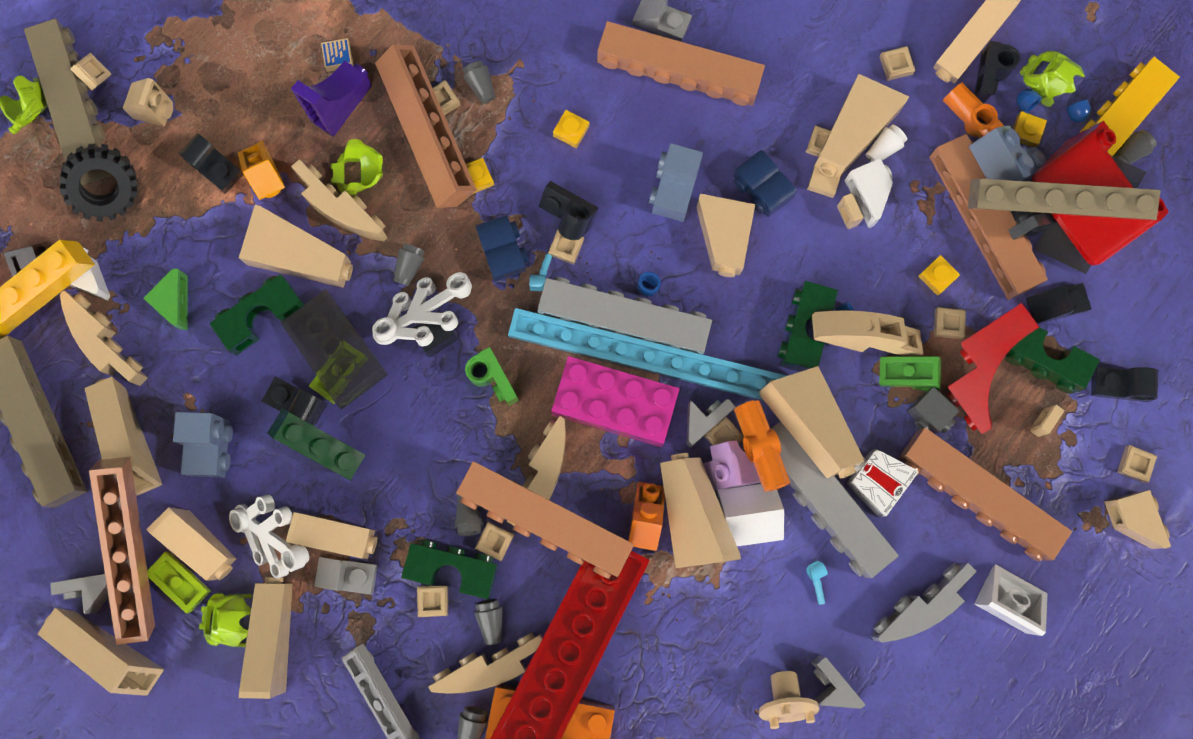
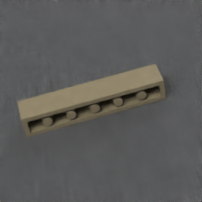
[24,18,113,186]
[968,179,1161,220]
[0,336,87,508]

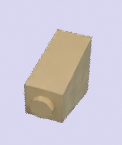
[696,194,755,277]
[146,507,236,581]
[286,512,377,559]

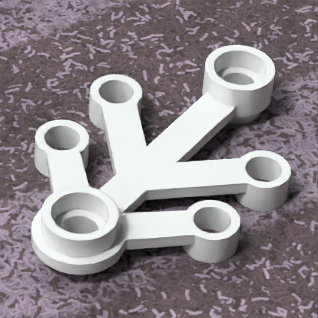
[372,272,472,346]
[229,494,309,579]

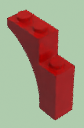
[947,302,1039,434]

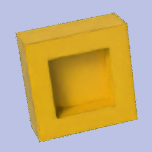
[553,110,590,149]
[1013,111,1047,147]
[466,158,494,194]
[918,255,960,296]

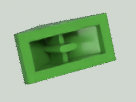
[144,269,188,330]

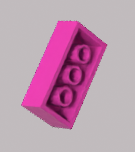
[552,356,680,448]

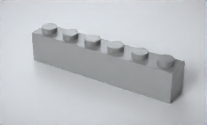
[537,277,712,355]
[771,421,899,578]

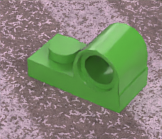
[465,347,519,406]
[879,356,941,391]

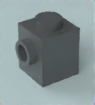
[907,387,959,434]

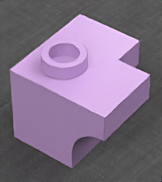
[704,440,761,491]

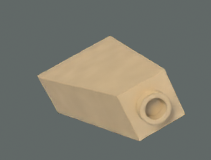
[933,0,1021,84]
[814,74,909,177]
[239,205,353,288]
[759,366,865,479]
[84,377,162,496]
[660,453,741,568]
[239,577,293,699]
[38,608,164,696]

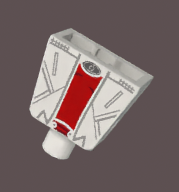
[847,449,918,517]

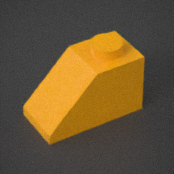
[237,140,285,200]

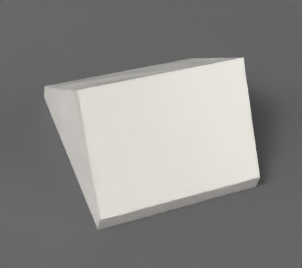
[717,484,784,546]
[974,564,1048,636]

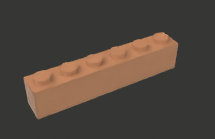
[597,21,765,106]
[375,44,477,208]
[929,134,1048,300]
[898,428,1073,562]
[89,457,155,645]
[456,461,634,579]

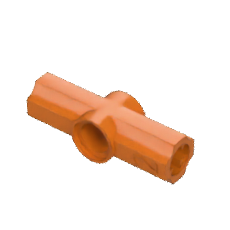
[943,83,1004,138]
[734,400,791,492]

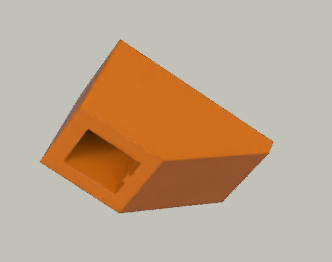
[628,482,665,551]

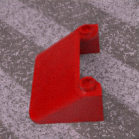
[1032,121,1169,266]

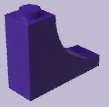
[291,60,372,137]

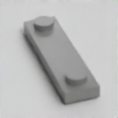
[342,644,420,739]

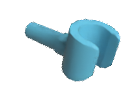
[529,254,552,291]
[806,561,828,605]

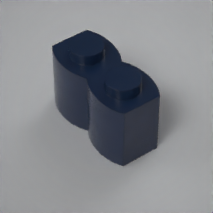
[733,150,797,217]
[475,215,529,282]

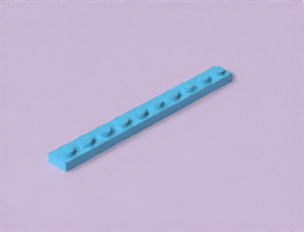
[508,308,786,401]

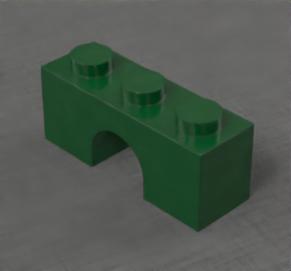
[209,274,306,356]
[777,281,838,372]
[1005,327,1100,394]
[267,408,366,481]
[401,539,499,599]

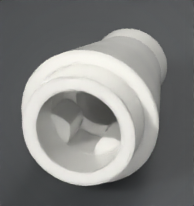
[865,124,907,162]

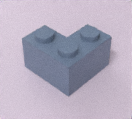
[969,125,1047,182]
[649,143,703,222]
[173,412,233,478]

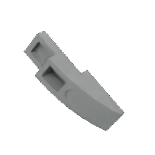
[870,563,977,643]

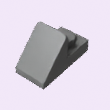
[632,0,692,42]
[686,399,735,448]
[314,557,378,594]
[50,574,109,614]
[811,655,865,709]

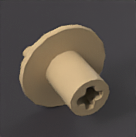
[758,671,820,729]

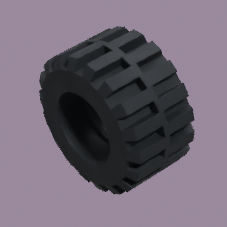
[59,143,137,222]

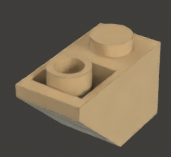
[123,78,173,127]
[1104,490,1171,549]

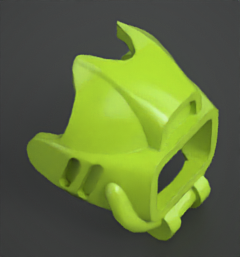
[1020,51,1085,107]
[0,75,48,134]
[331,139,383,195]
[199,593,252,647]

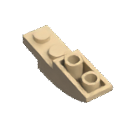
[291,159,387,242]
[60,291,148,386]
[812,311,923,357]
[507,416,566,526]
[429,632,543,694]

